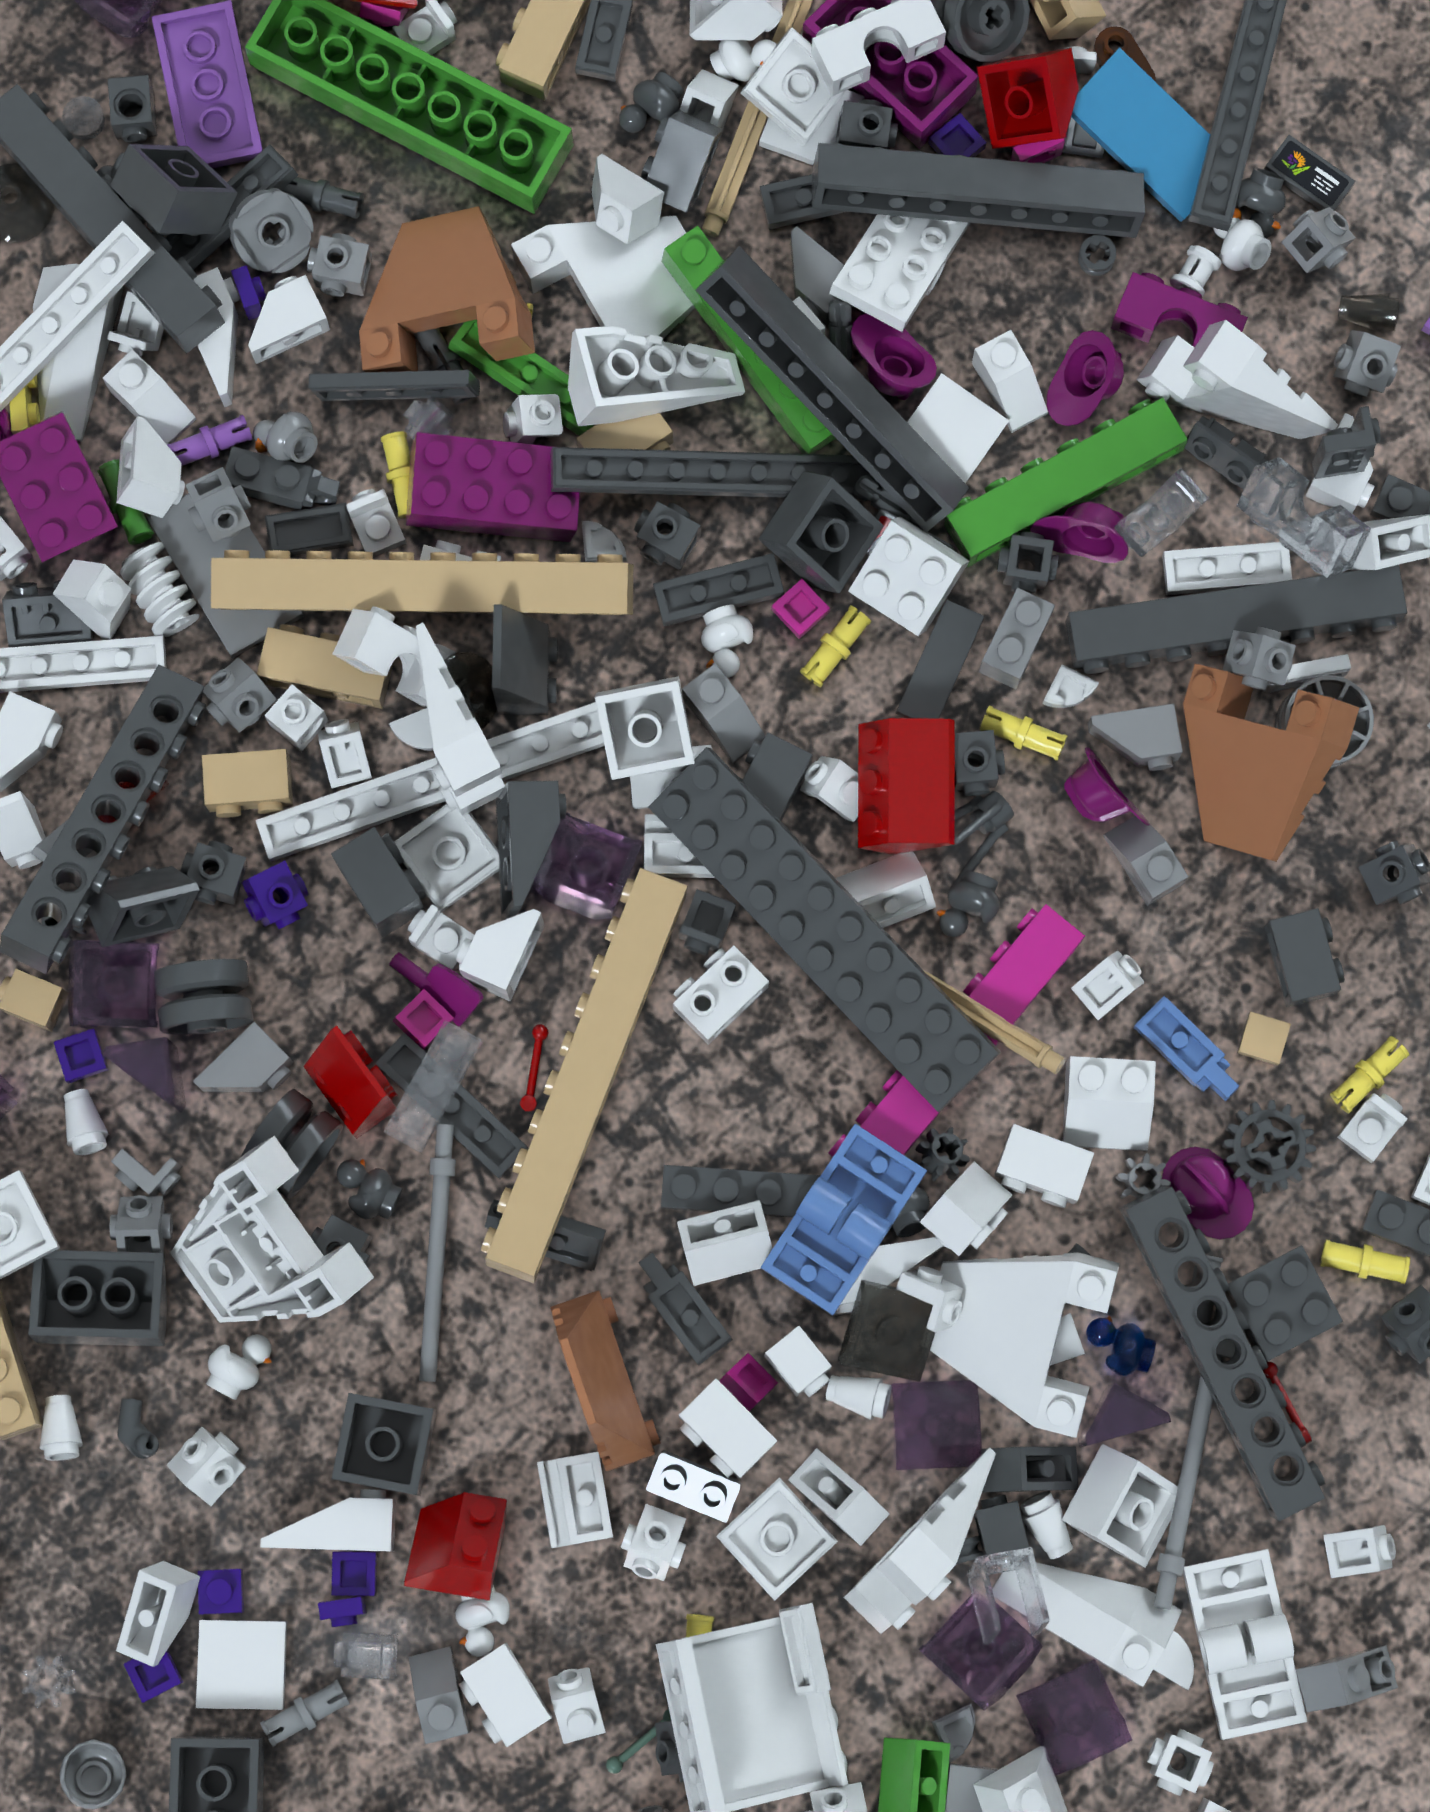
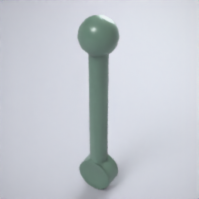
[606,1709,671,1774]

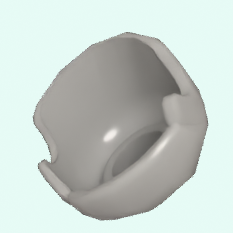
[60,1739,126,1810]

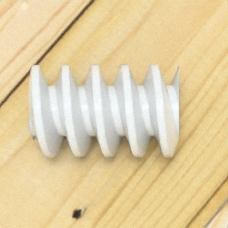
[120,542,200,637]

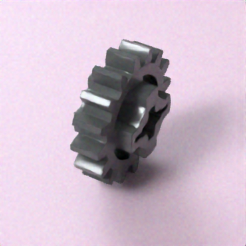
[1221,1100,1316,1194]

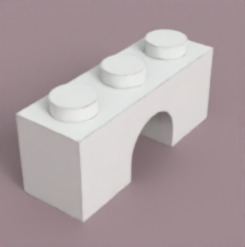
[811,0,946,96]
[333,606,469,708]

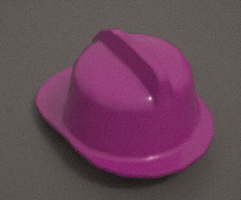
[851,313,937,400]
[1046,330,1124,426]
[1030,502,1128,563]
[1064,747,1150,826]
[1162,1147,1254,1240]

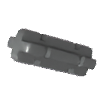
[829,299,853,365]
[853,475,923,530]

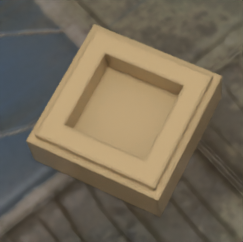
[1237,1011,1291,1066]

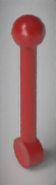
[520,1024,549,1112]
[1263,1362,1312,1444]

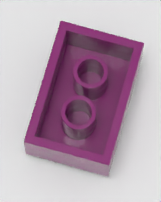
[0,411,118,562]

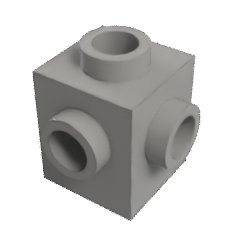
[1282,207,1356,273]
[307,233,372,297]
[1333,330,1401,397]
[185,467,251,543]
[1222,627,1296,690]
[203,657,277,733]
[110,1195,173,1253]

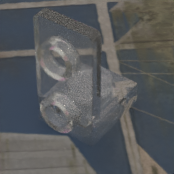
[1114,468,1209,557]

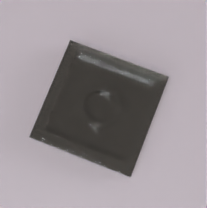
[837,1280,935,1382]

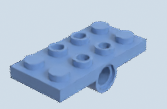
[761,1124,927,1316]

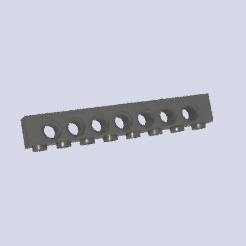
[0,664,206,974]
[1119,1185,1325,1522]

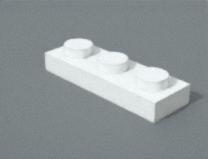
[1162,541,1292,595]

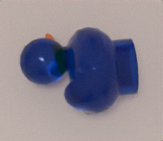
[1086,1316,1156,1376]

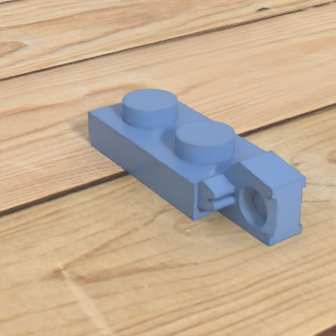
[1133,996,1239,1101]

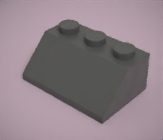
[28,1250,167,1346]

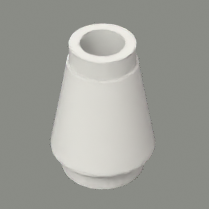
[64,1089,109,1155]
[826,1375,892,1420]
[40,1395,83,1461]
[1019,1491,1073,1559]

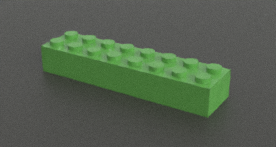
[245,0,574,214]

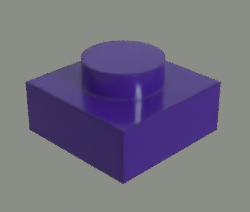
[928,113,987,157]
[231,265,266,320]
[54,1028,109,1084]
[331,1552,377,1596]
[198,1569,244,1614]
[318,1596,367,1627]
[124,1649,183,1703]

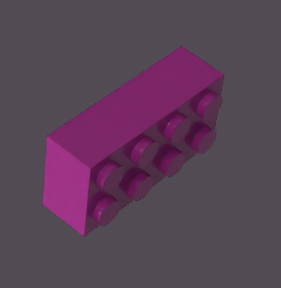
[803,0,978,149]
[406,432,580,542]

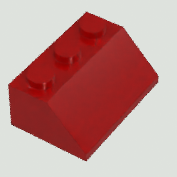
[858,718,955,855]

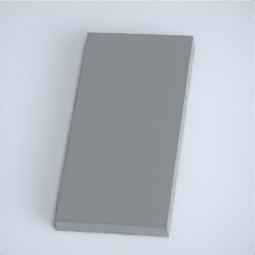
[147,493,304,659]

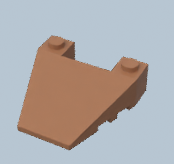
[359,206,535,372]
[1183,663,1360,862]
[550,1290,661,1472]

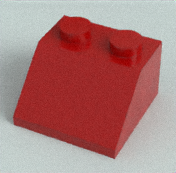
[977,48,1079,149]
[404,1492,507,1600]

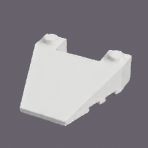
[511,216,695,350]
[1136,320,1338,439]
[416,622,505,816]
[170,1136,374,1323]
[923,1252,1120,1438]
[844,1447,996,1634]

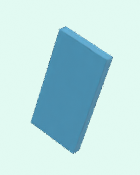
[1071,47,1210,222]

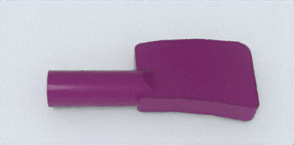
[389,952,484,1027]

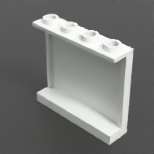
[656,1616,848,1812]

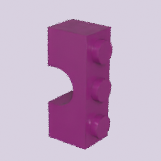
[1111,272,1248,348]

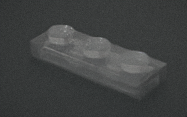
[383,1020,483,1154]

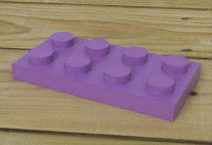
[151,0,263,168]

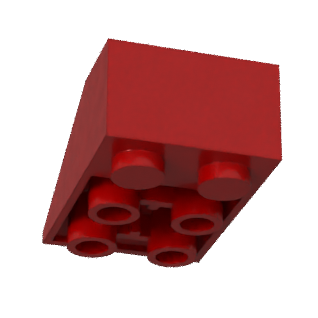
[303,1025,398,1139]

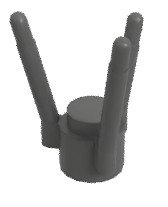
[950,791,1014,888]

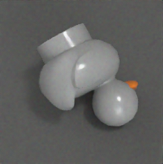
[253,411,318,463]

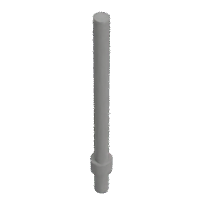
[419,1124,456,1382]
[1154,1354,1222,1610]

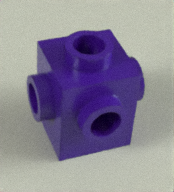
[241,860,309,930]

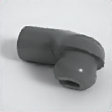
[117,1398,159,1459]

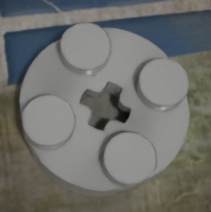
[229,188,313,273]

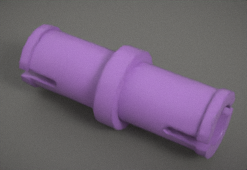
[167,414,253,467]

